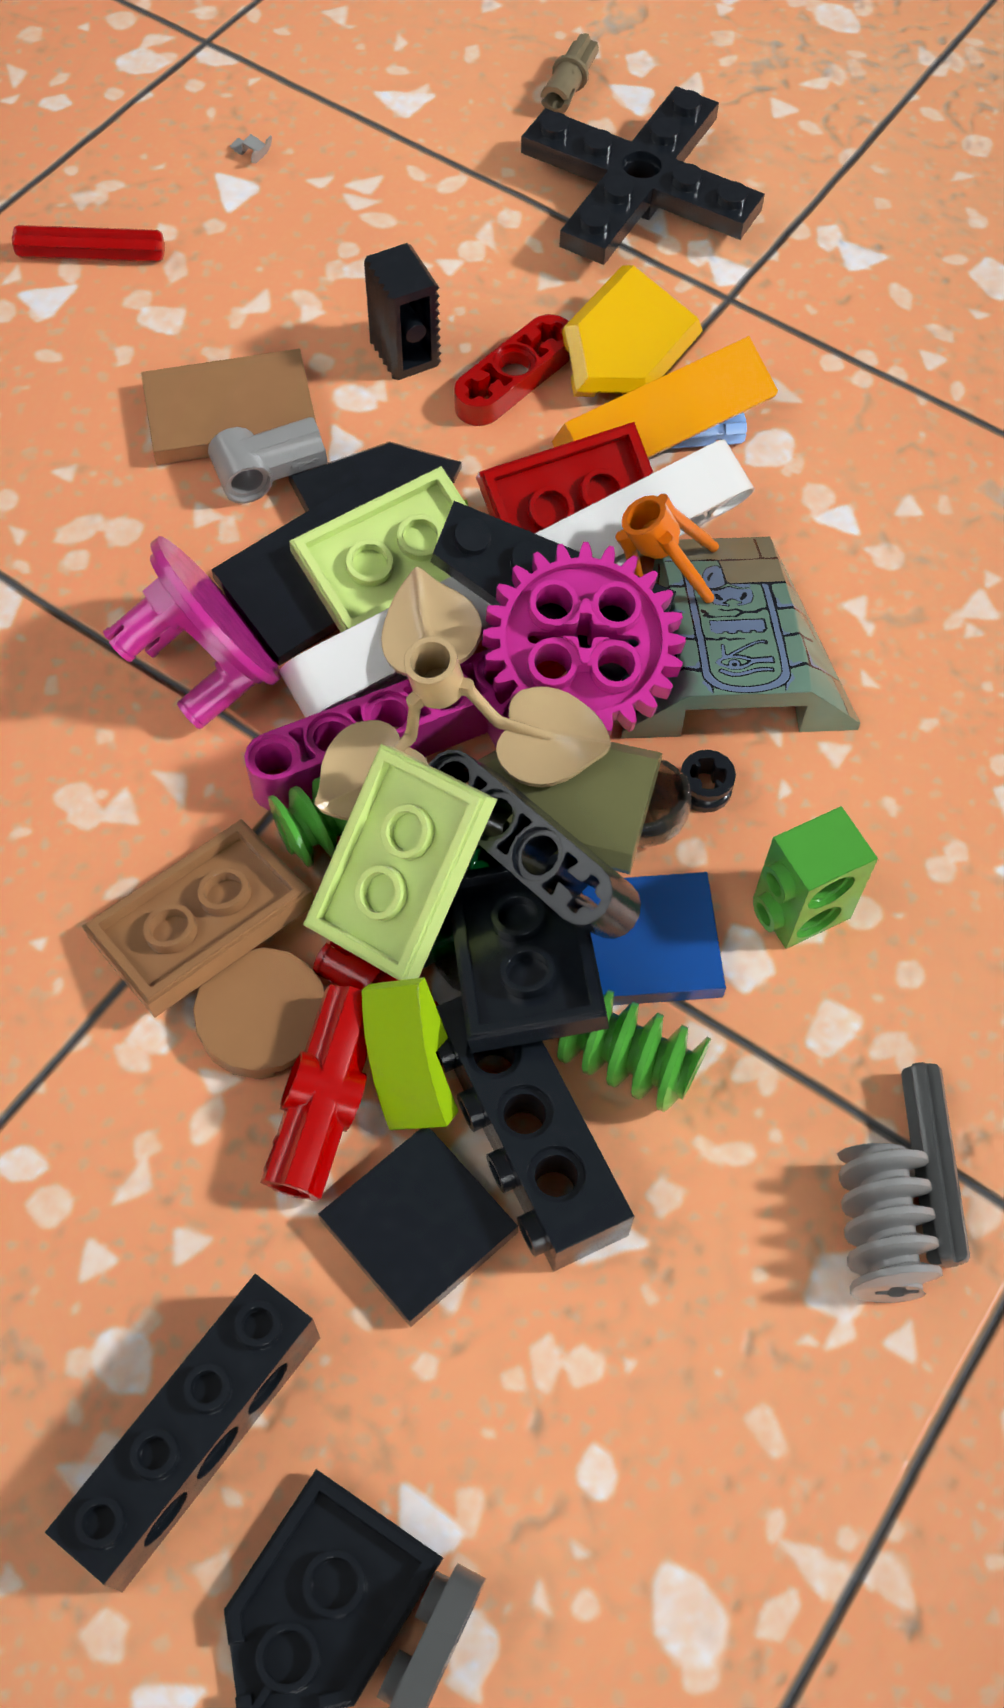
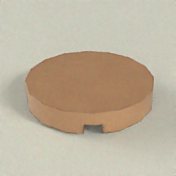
[193,947,324,1079]

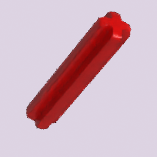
[12,225,165,262]

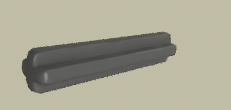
[901,1062,970,1268]

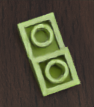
[362,977,459,1130]

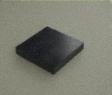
[318,1128,518,1327]

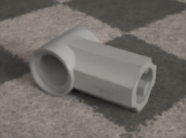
[208,417,328,504]

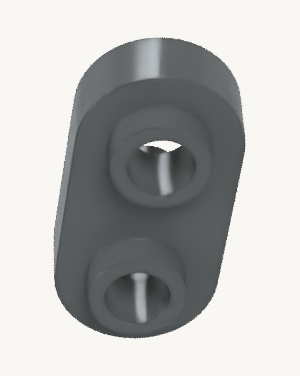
[377,1563,486,1708]

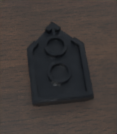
[288,441,462,512]
[224,1469,443,1708]

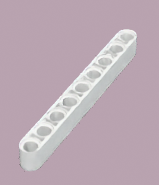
[279,440,755,718]

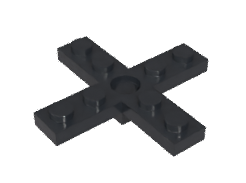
[521,86,765,265]

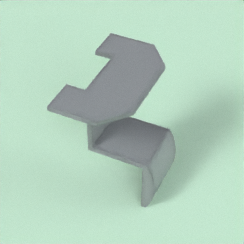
[230,134,272,164]

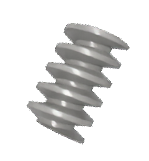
[836,1143,943,1303]

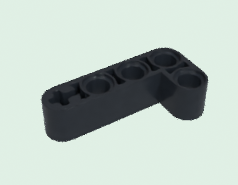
[428,750,641,939]

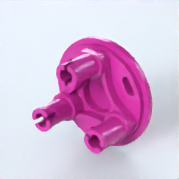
[103,536,281,729]

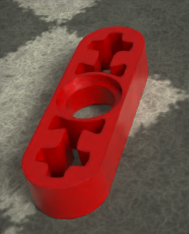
[454,314,570,426]

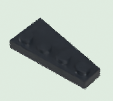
[430,501,676,681]

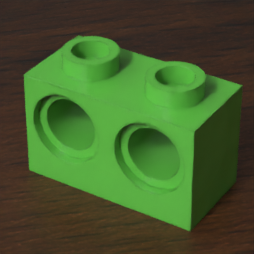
[753,806,878,949]

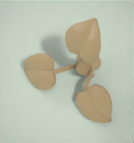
[315,567,611,821]

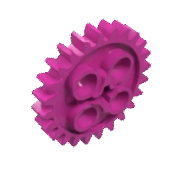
[482,542,686,736]

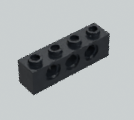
[436,995,635,1272]
[44,1273,320,1592]

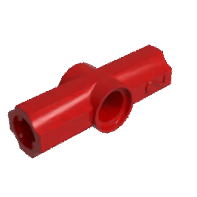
[260,984,368,1202]

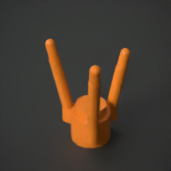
[615,494,719,603]

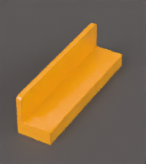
[551,336,778,458]

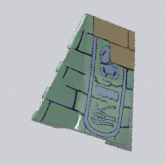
[621,537,861,739]

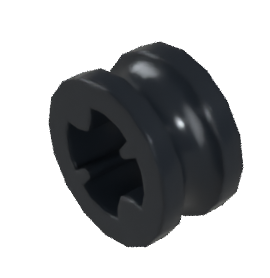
[677,750,736,813]

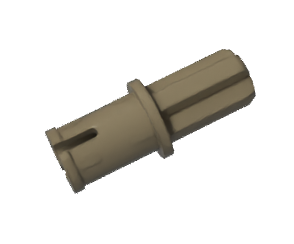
[540,33,599,113]

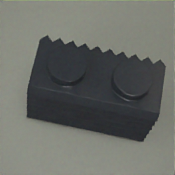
[364,243,441,380]

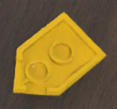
[562,265,703,397]

